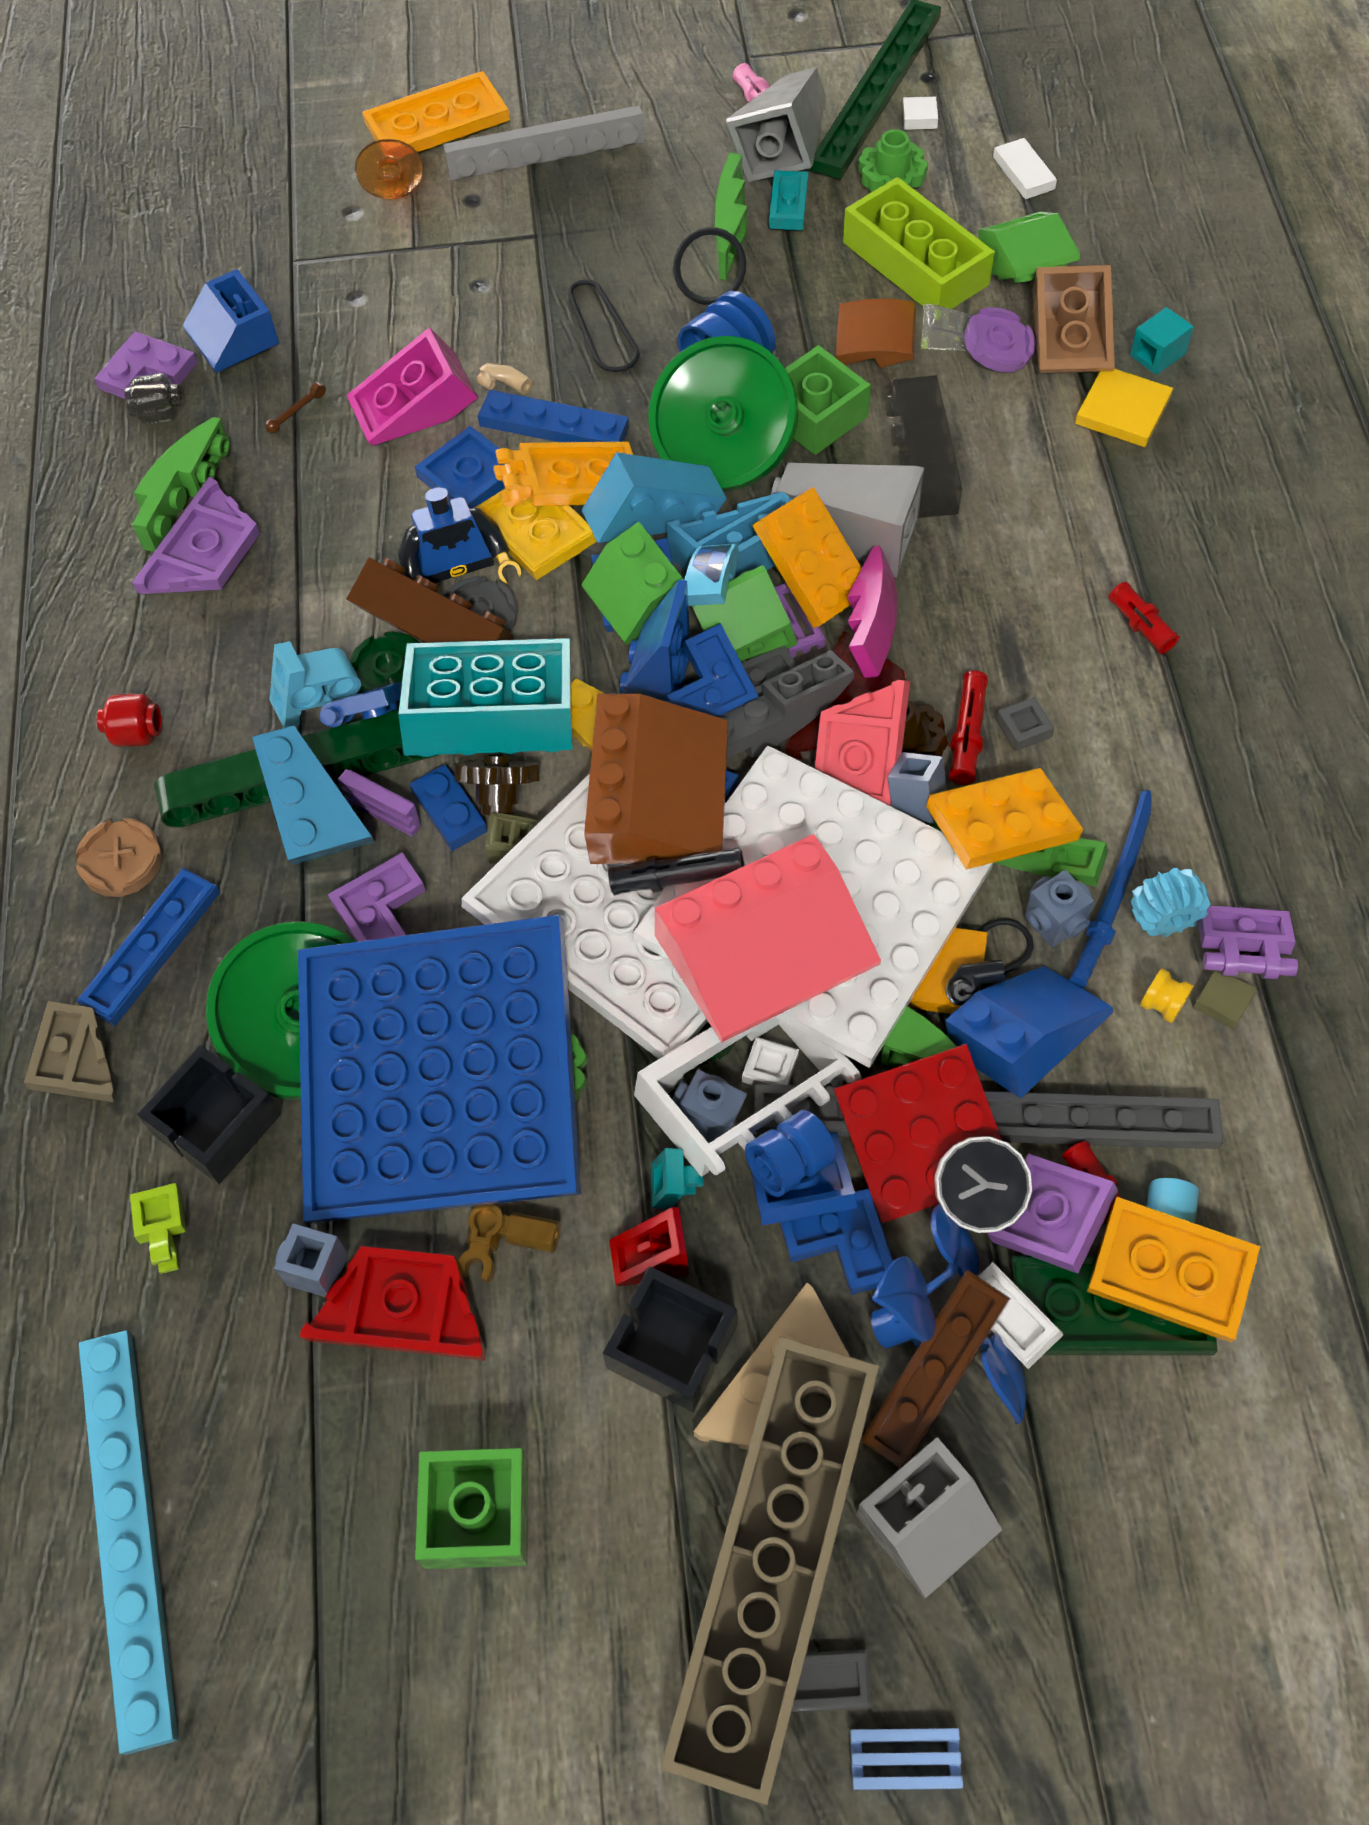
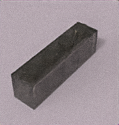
[885,375,962,518]

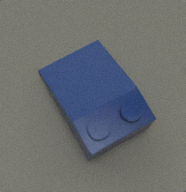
[619,580,690,701]
[945,966,1114,1099]

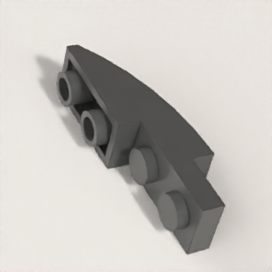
[718,650,854,759]

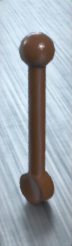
[265,382,326,433]

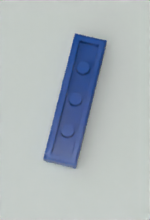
[76,868,220,1026]

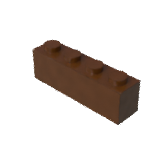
[346,557,514,643]

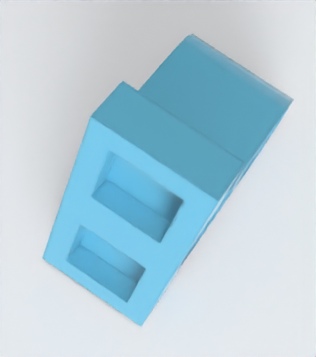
[269,641,361,728]

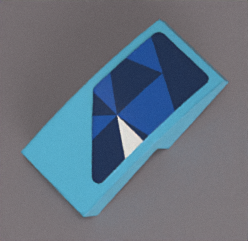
[684,544,739,606]

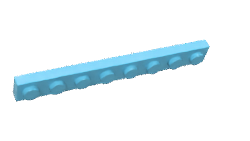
[78,1330,178,1755]

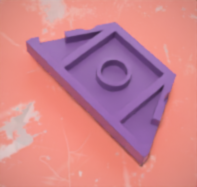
[132,477,260,594]

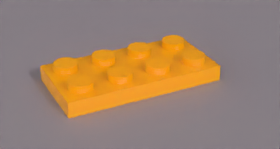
[362,71,510,162]

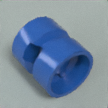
[745,1110,836,1197]

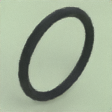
[673,227,747,305]

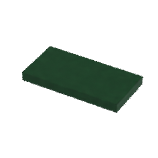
[1010,1255,1218,1356]

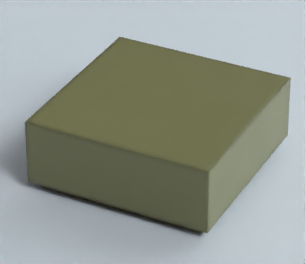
[1193,971,1257,1029]

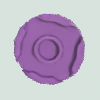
[963,307,1036,372]

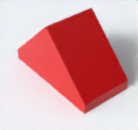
[609,1207,689,1286]

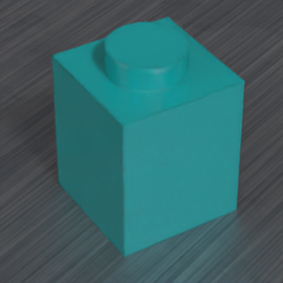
[1130,307,1194,375]

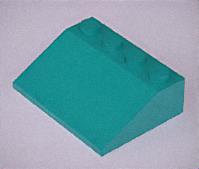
[398,638,573,757]

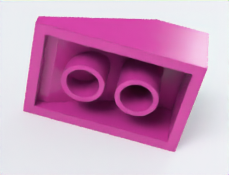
[347,327,478,446]

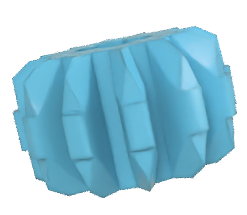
[1130,868,1211,937]

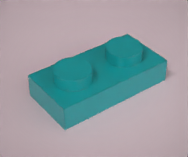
[769,170,808,230]

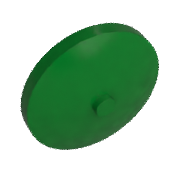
[648,336,798,491]
[206,922,356,1100]

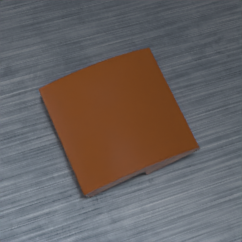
[836,299,916,368]

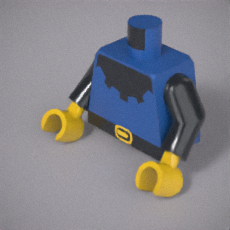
[398,487,521,583]

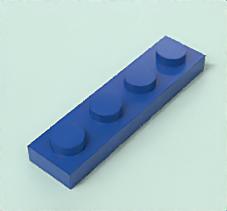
[478,390,629,442]

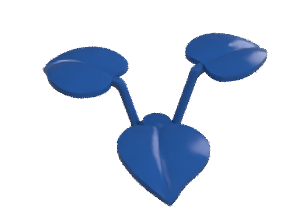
[871,1204,1026,1424]

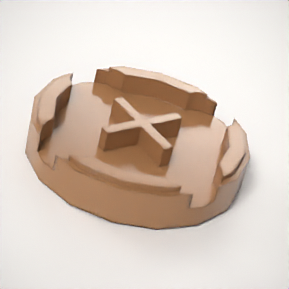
[76,818,163,897]

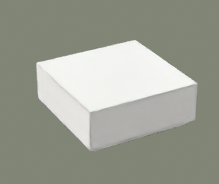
[902,97,938,130]
[742,1037,799,1086]

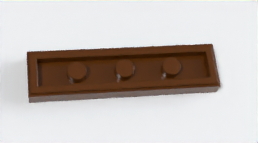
[861,1270,1011,1469]

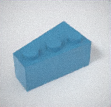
[582,452,727,543]
[667,492,793,582]
[252,725,375,865]

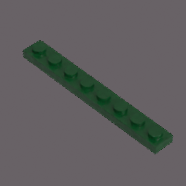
[810,0,941,179]

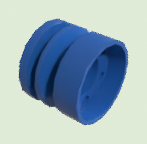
[678,291,776,353]

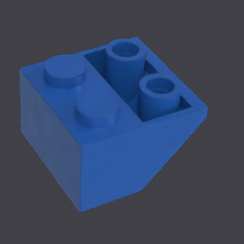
[183,269,279,373]

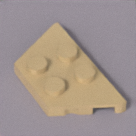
[694,1283,850,1450]

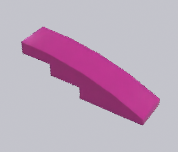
[847,546,898,678]

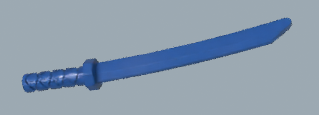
[1070,790,1152,988]

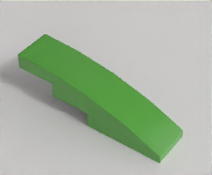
[715,152,747,280]
[927,821,1108,887]

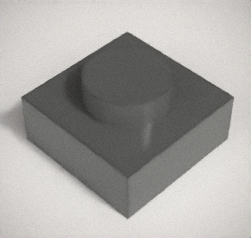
[996,697,1055,751]

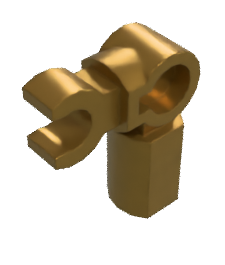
[458,1204,561,1283]

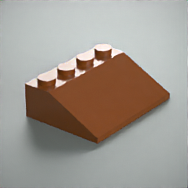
[584,694,728,864]

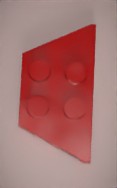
[299,1246,486,1361]

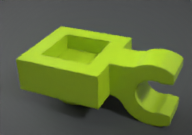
[130,1183,186,1274]

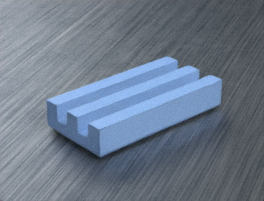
[850,1728,963,1790]

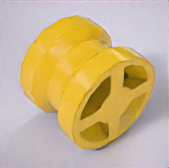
[1139,968,1194,1024]

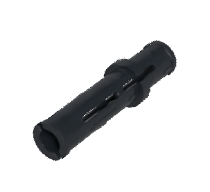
[608,846,745,896]

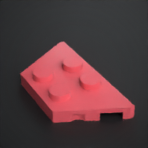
[814,680,910,807]

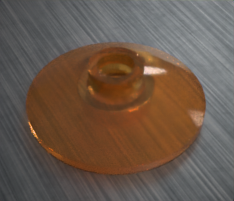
[355,139,423,199]

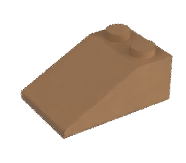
[1032,265,1115,373]

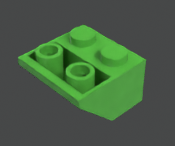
[978,211,1080,283]
[692,565,798,663]

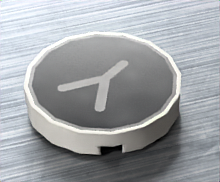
[934,1136,1032,1233]

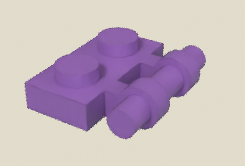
[1197,906,1298,980]

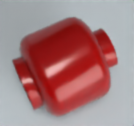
[97,693,162,747]

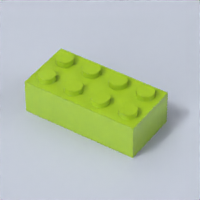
[843,177,995,318]

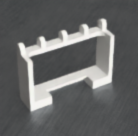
[634,1017,861,1177]

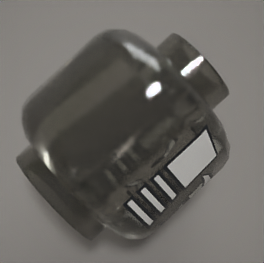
[125,373,183,424]

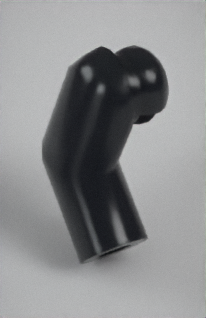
[946,959,1005,1005]

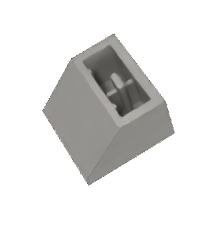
[856,1437,1002,1599]

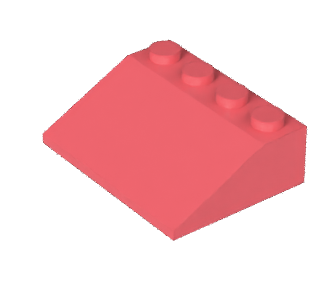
[655,834,881,1043]

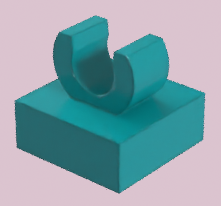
[651,1148,704,1209]

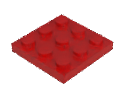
[833,1044,1002,1224]

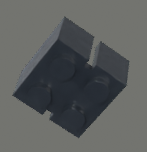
[137,1045,281,1185]
[603,1266,738,1413]

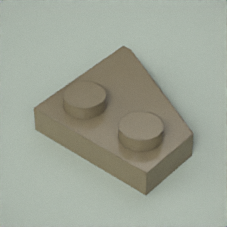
[24,1001,116,1102]

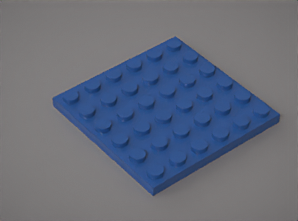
[298,915,581,1223]

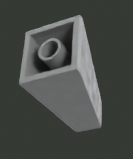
[726,67,826,182]
[771,463,924,577]

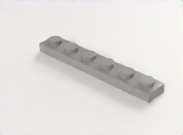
[443,105,644,181]

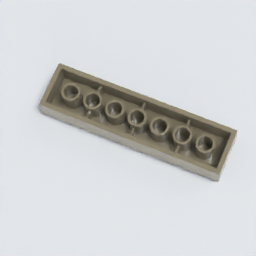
[660,1337,879,1805]

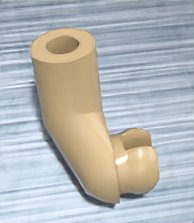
[476,363,533,395]

